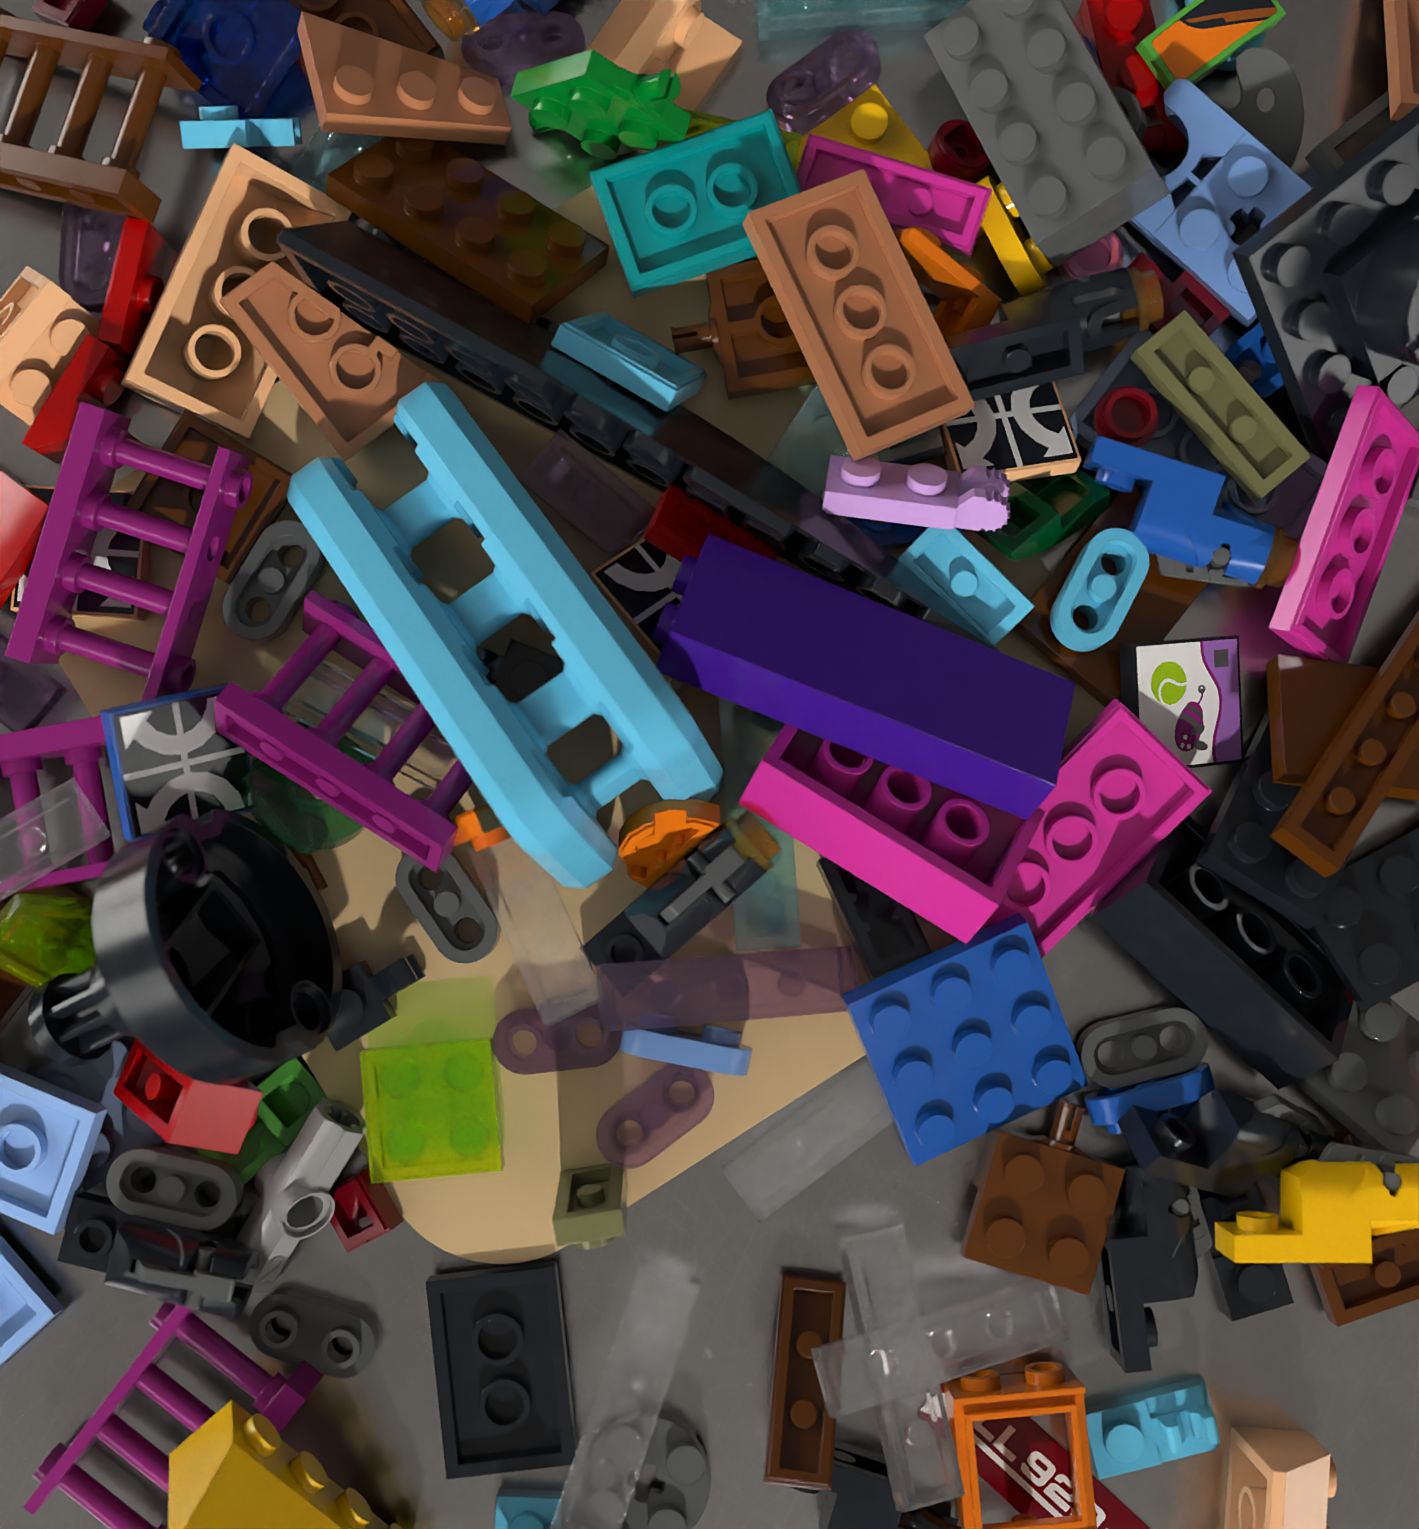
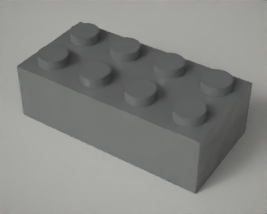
[923,0,1171,267]

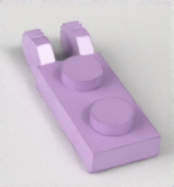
[822,455,1010,532]

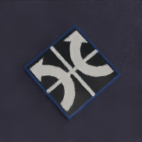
[100,682,258,842]

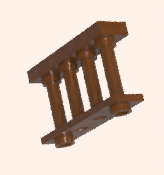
[0,8,202,223]

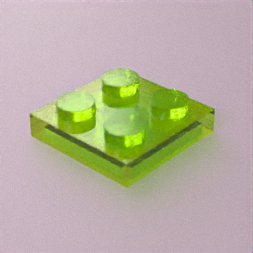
[360,1036,505,1184]

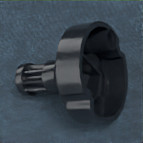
[28,809,342,1085]

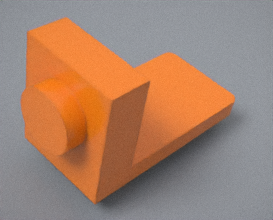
[893,226,1002,340]

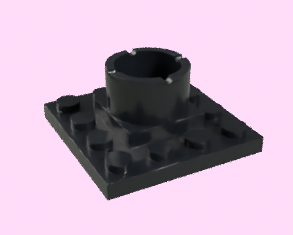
[1232,105,1419,464]

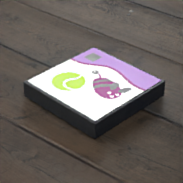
[1119,635,1244,768]

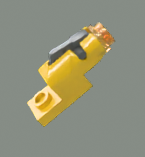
[1215,1142,1419,1263]

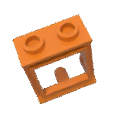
[943,1362,1098,1529]

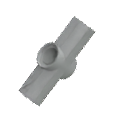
[235,1098,369,1293]

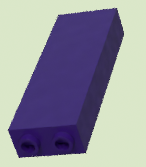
[651,533,1075,820]

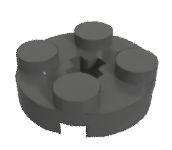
[581,1408,711,1529]

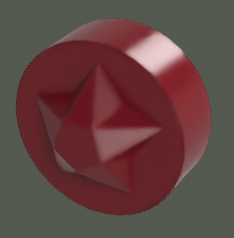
[927,119,991,183]

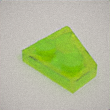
[0,893,97,988]

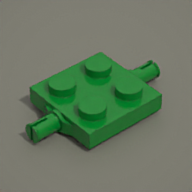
[510,49,692,159]

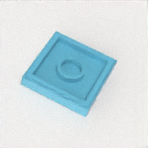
[551,311,707,412]

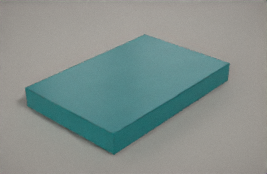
[589,109,802,299]

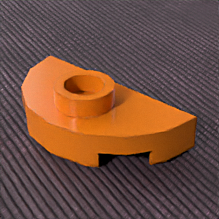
[618,799,720,888]
[451,803,512,852]

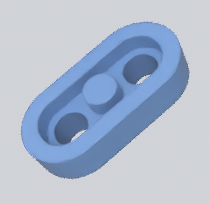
[619,1012,752,1076]

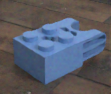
[1127,79,1313,330]

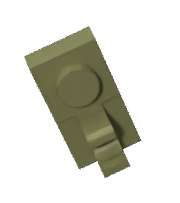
[552,1160,628,1249]

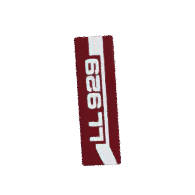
[916,1359,1150,1529]

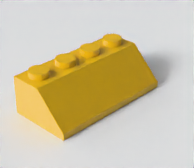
[168,1400,403,1529]

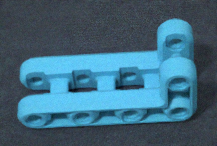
[286,382,725,889]

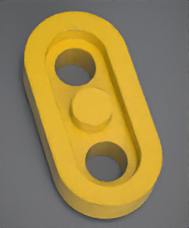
[976,175,1054,296]

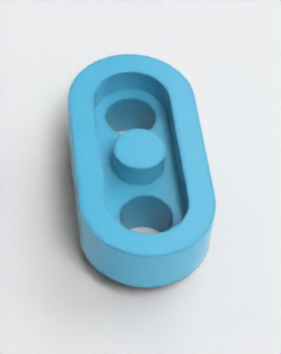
[1050,528,1149,652]

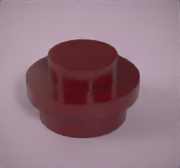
[1093,385,1159,448]

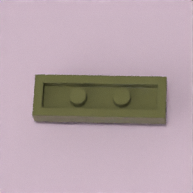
[1130,310,1311,503]

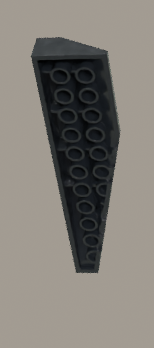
[276,221,1000,652]

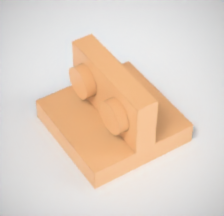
[586,0,742,146]
[0,266,100,426]

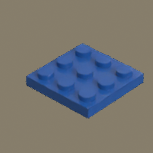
[841,913,1088,1167]

